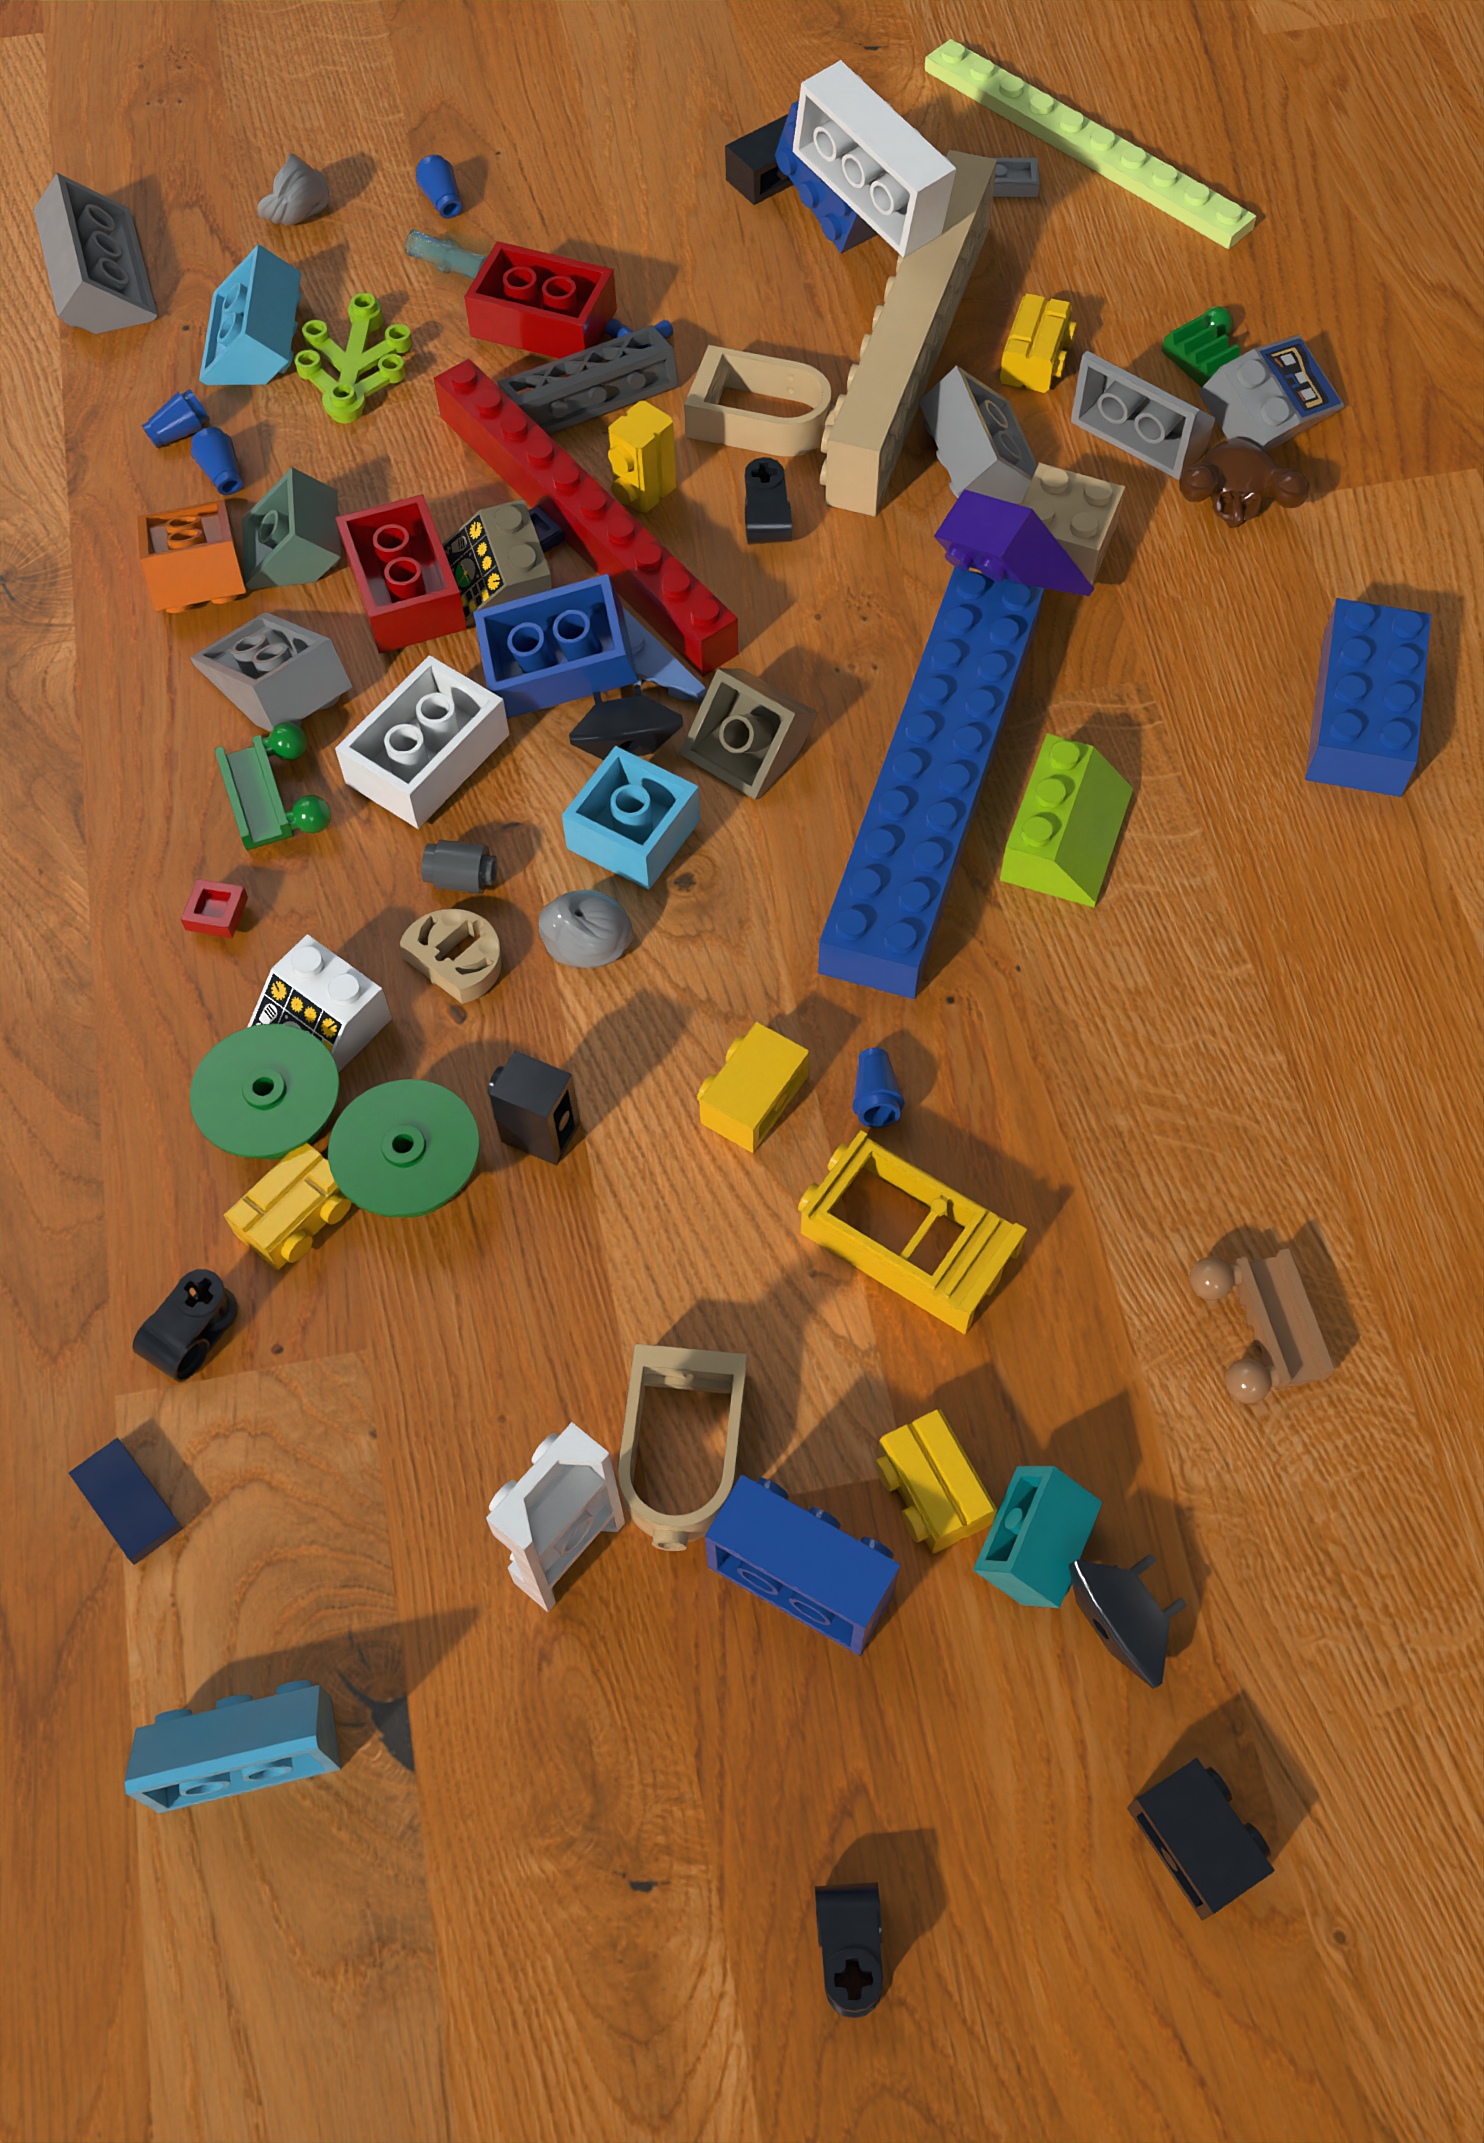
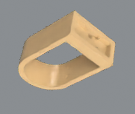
[684,345,836,457]
[618,1344,748,1551]

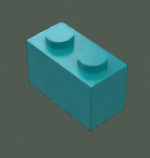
[973,1466,1102,1608]

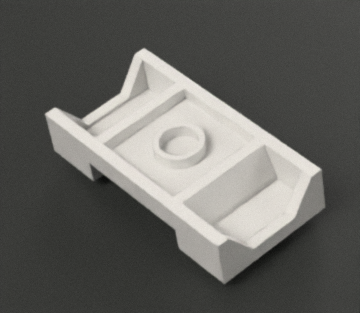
[486,1422,625,1612]

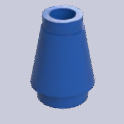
[416,155,462,219]
[141,389,210,448]
[191,427,243,495]
[852,1048,905,1128]

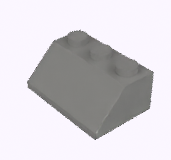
[1070,351,1215,480]
[919,366,1038,504]

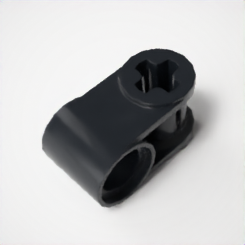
[745,457,792,545]
[132,1269,238,1382]
[815,1882,883,2019]

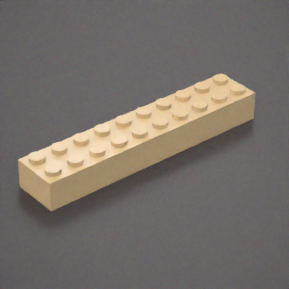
[820,150,997,516]

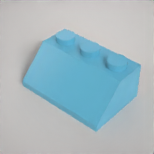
[199,244,302,385]
[124,1680,341,1813]

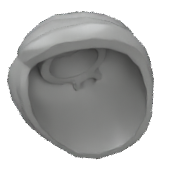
[257,153,330,226]
[538,890,632,969]

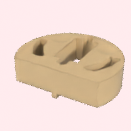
[400,909,502,1004]

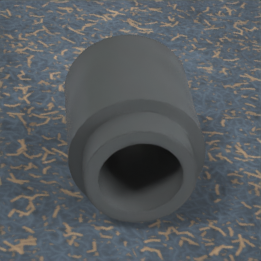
[421,840,497,894]

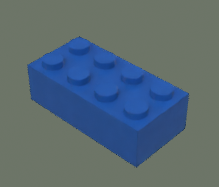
[1305,598,1431,797]

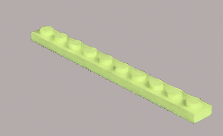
[925,39,1256,250]

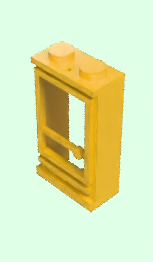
[798,1130,1027,1334]

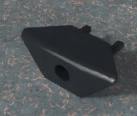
[569,685,683,760]
[1069,1554,1187,1688]

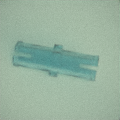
[405,229,487,280]

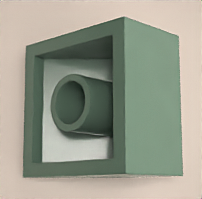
[242,467,342,589]

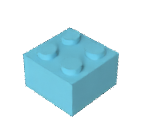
[562,746,700,890]

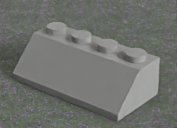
[33,173,157,334]

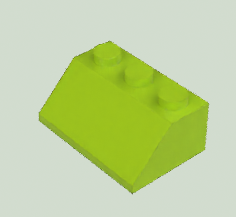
[1000,733,1133,908]

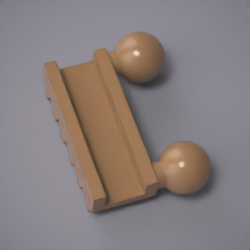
[1190,1248,1335,1404]

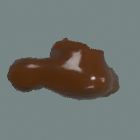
[1179,438,1310,528]

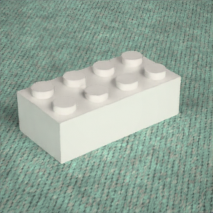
[792,60,957,258]

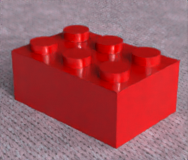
[464,241,617,359]
[335,494,467,654]

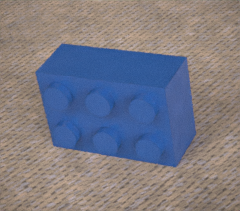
[775,100,878,253]
[473,574,638,719]
[705,1474,901,1656]

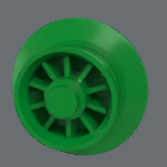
[190,1024,340,1160]
[328,1079,480,1218]

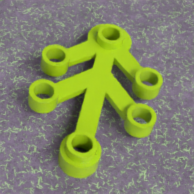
[294,293,412,423]

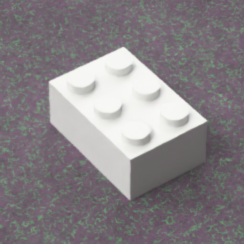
[335,655,509,829]

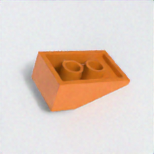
[137,499,246,613]

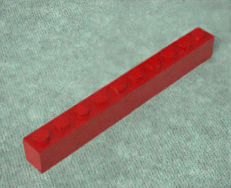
[433,358,739,677]

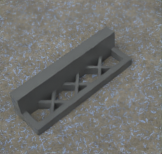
[497,325,679,435]

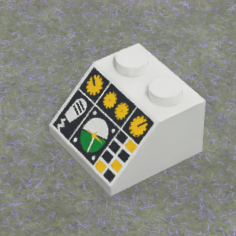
[247,934,392,1073]

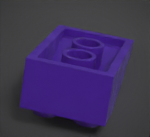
[934,489,1094,596]

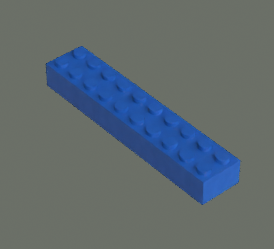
[818,567,1044,999]

